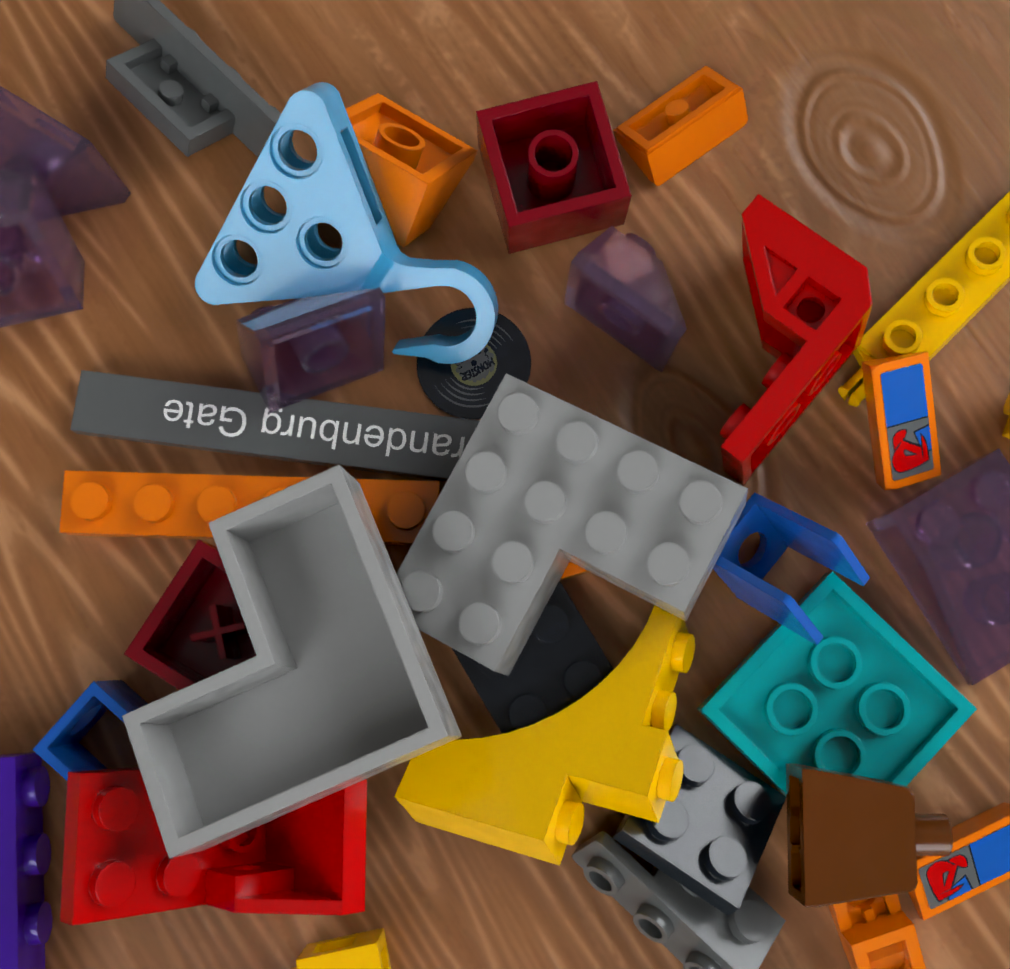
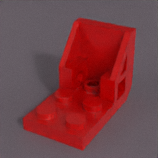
[719,194,873,486]
[60,767,367,926]

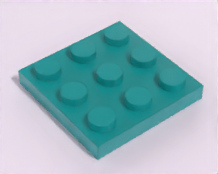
[697,571,977,796]

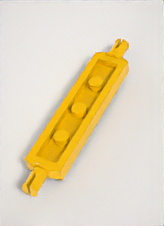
[838,191,1010,407]

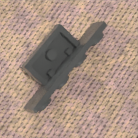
[105,0,281,157]
[572,831,786,969]

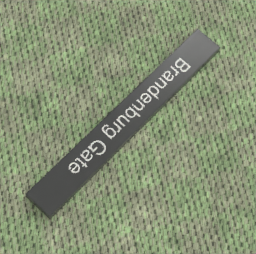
[70,370,480,482]

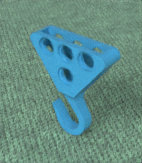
[195,82,498,364]

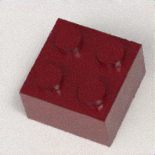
[476,81,632,254]

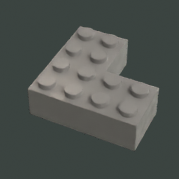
[396,373,748,676]
[122,465,462,859]

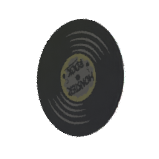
[417,308,531,419]

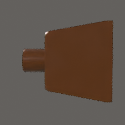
[786,763,953,907]

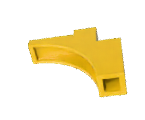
[394,605,695,866]

